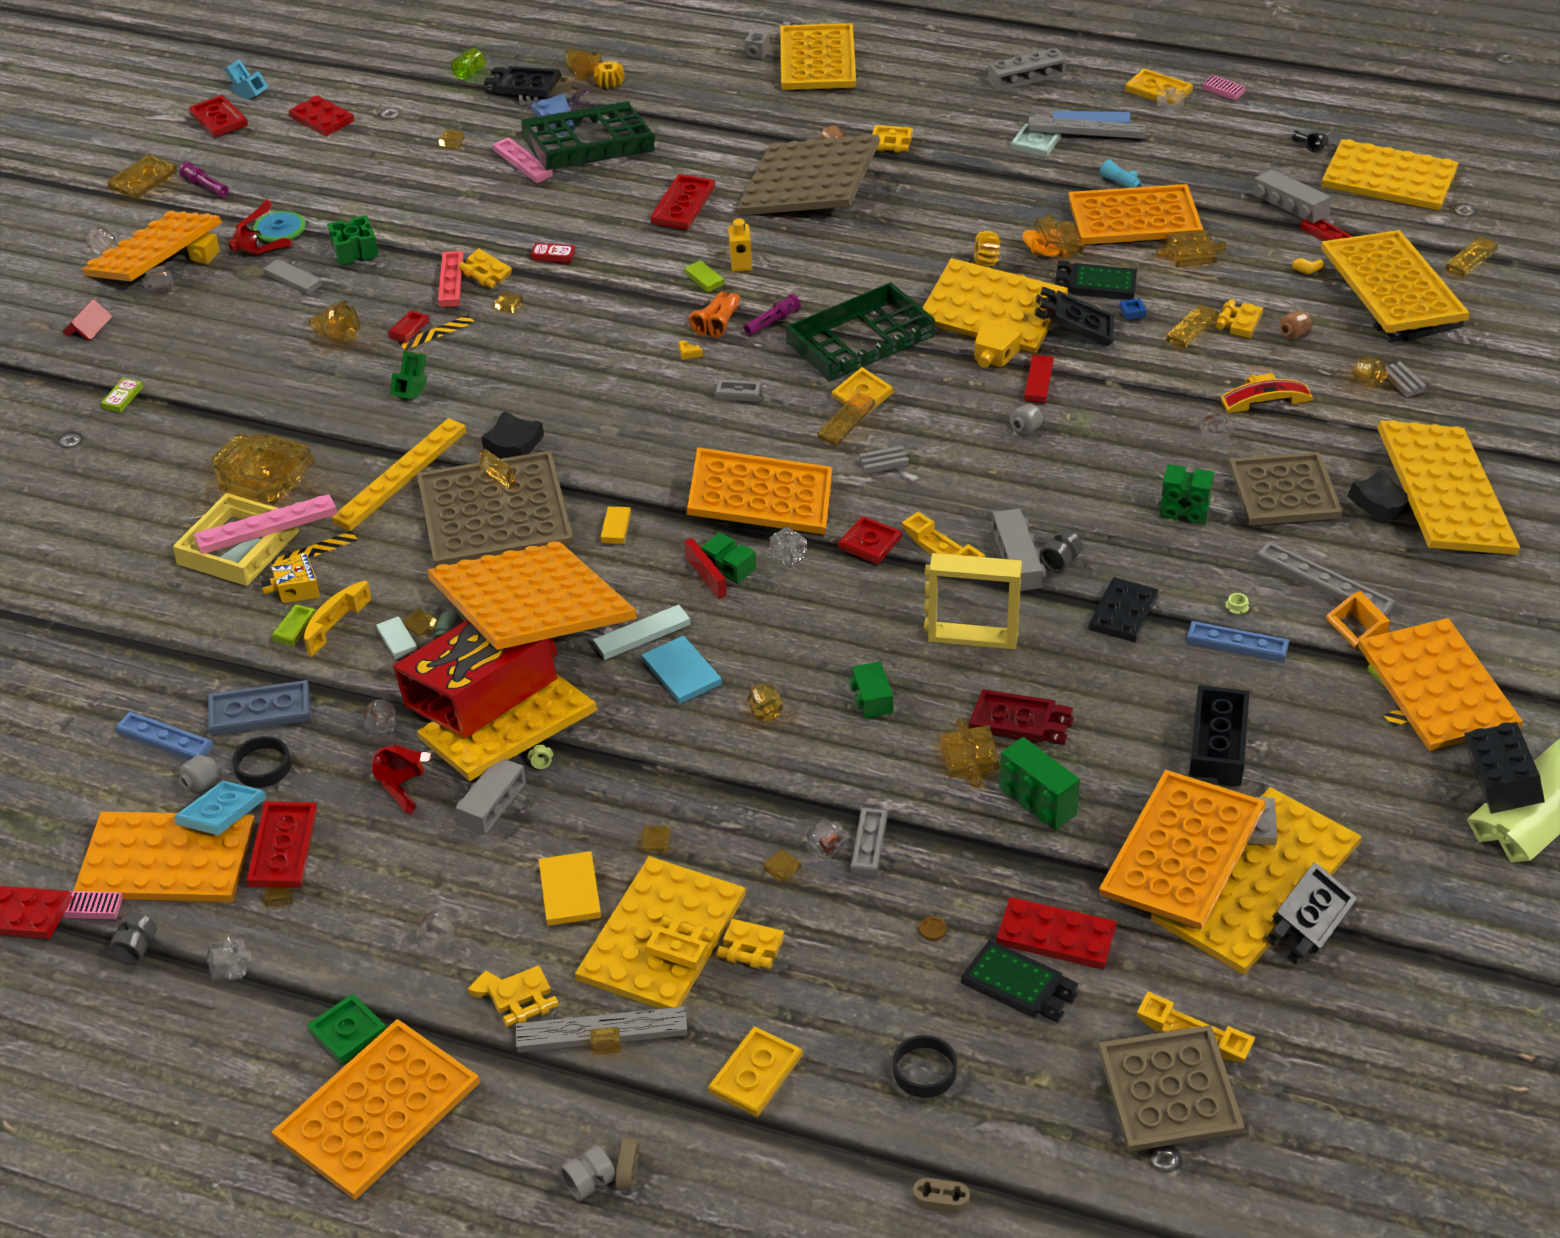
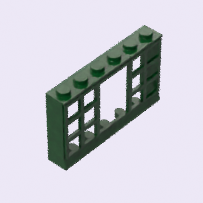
[521,101,655,171]
[786,282,935,382]

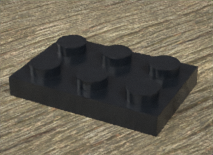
[1089,577,1159,643]

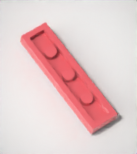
[438,251,464,307]

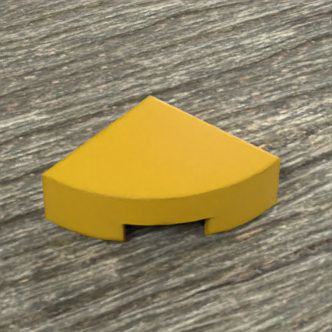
[678,341,703,360]
[468,970,502,998]

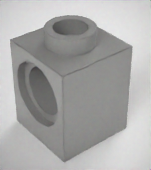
[745,30,770,59]

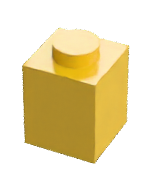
[187,232,220,264]

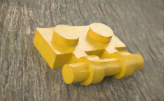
[872,125,913,154]
[458,248,512,289]
[1216,299,1263,338]
[645,916,716,970]
[717,919,784,969]
[487,965,559,1027]

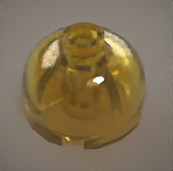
[565,49,602,80]
[320,301,360,344]

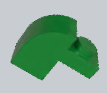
[390,351,427,399]

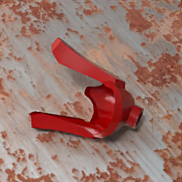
[228,199,293,255]
[371,744,432,815]

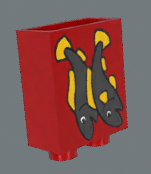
[393,620,558,738]

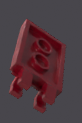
[968,689,1074,745]

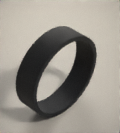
[232,736,291,788]
[893,1035,957,1098]

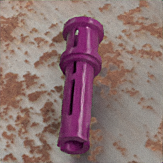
[179,162,229,198]
[743,293,802,336]

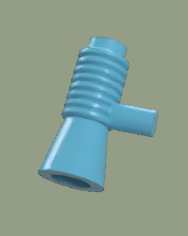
[1099,159,1142,188]

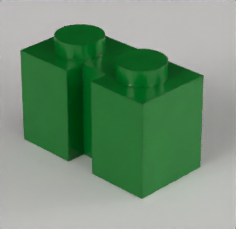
[701,532,756,584]
[848,661,893,719]

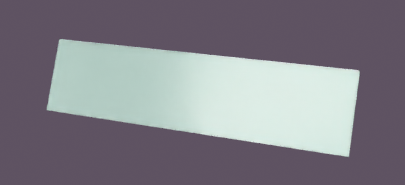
[593,605,691,660]

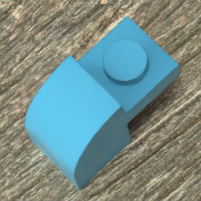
[224,59,268,99]

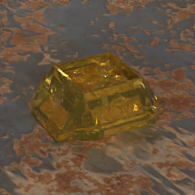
[211,434,315,506]

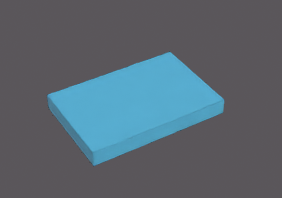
[642,636,722,704]
[174,780,266,835]

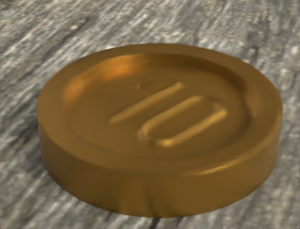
[919,916,947,941]

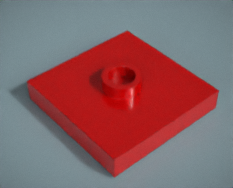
[838,516,902,564]

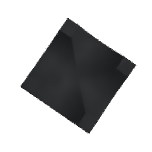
[481,411,544,458]
[1347,469,1412,523]

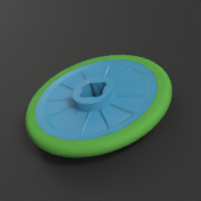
[253,211,306,243]

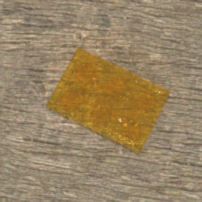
[107,154,178,199]

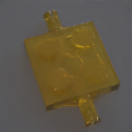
[1034,213,1085,260]
[1156,230,1226,267]
[939,718,1000,788]

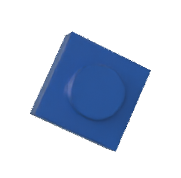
[1119,298,1147,320]

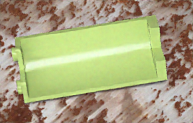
[1466,739,1560,863]

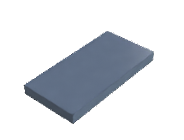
[208,680,311,735]

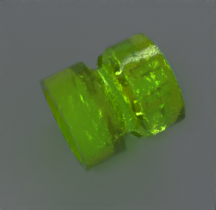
[451,48,486,81]

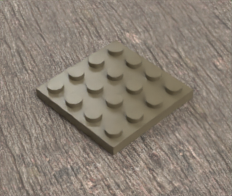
[1229,452,1342,526]
[1098,1025,1245,1152]

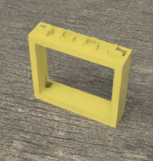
[173,493,299,586]
[924,553,1022,649]

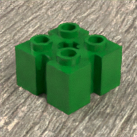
[327,215,379,266]
[1159,464,1214,525]

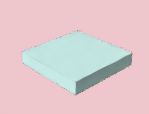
[1010,124,1061,157]

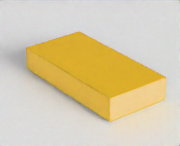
[601,506,631,544]

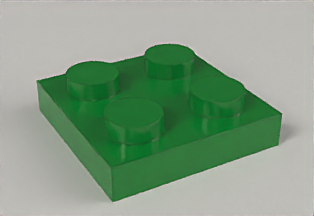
[307,993,387,1065]

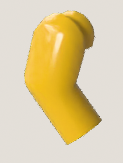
[1292,258,1325,275]

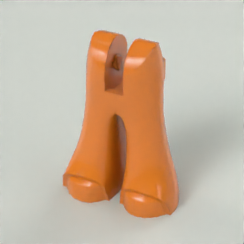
[688,291,740,338]

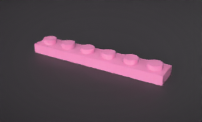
[194,494,337,554]

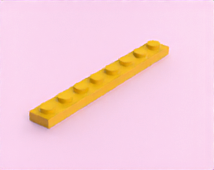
[332,418,466,531]

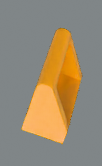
[1326,591,1390,650]

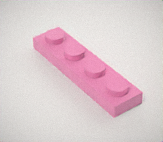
[493,137,553,183]

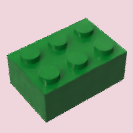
[999,737,1080,831]

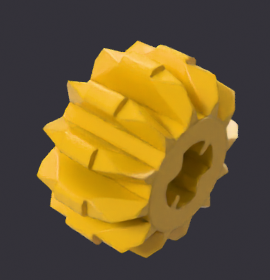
[593,60,625,89]
[973,231,1001,266]

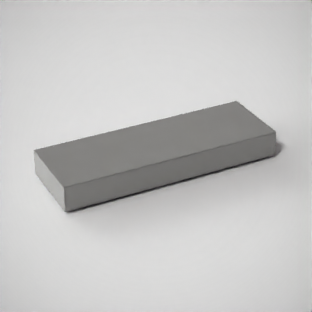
[263,259,322,295]
[850,808,888,876]

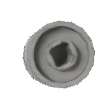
[560,1145,616,1201]

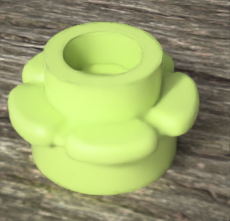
[1225,593,1249,615]
[528,745,553,769]

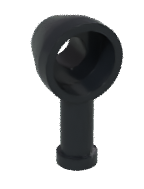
[1292,130,1328,153]

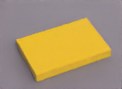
[1124,68,1193,107]
[539,851,601,926]
[708,1026,803,1117]

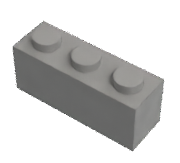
[455,759,526,835]

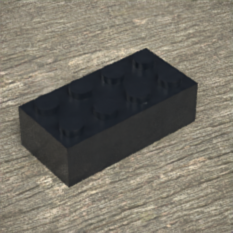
[1189,685,1250,786]
[1464,722,1545,814]

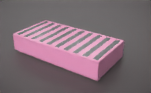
[1202,75,1245,101]
[63,891,123,920]

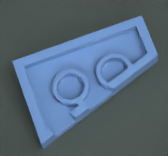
[531,93,576,136]

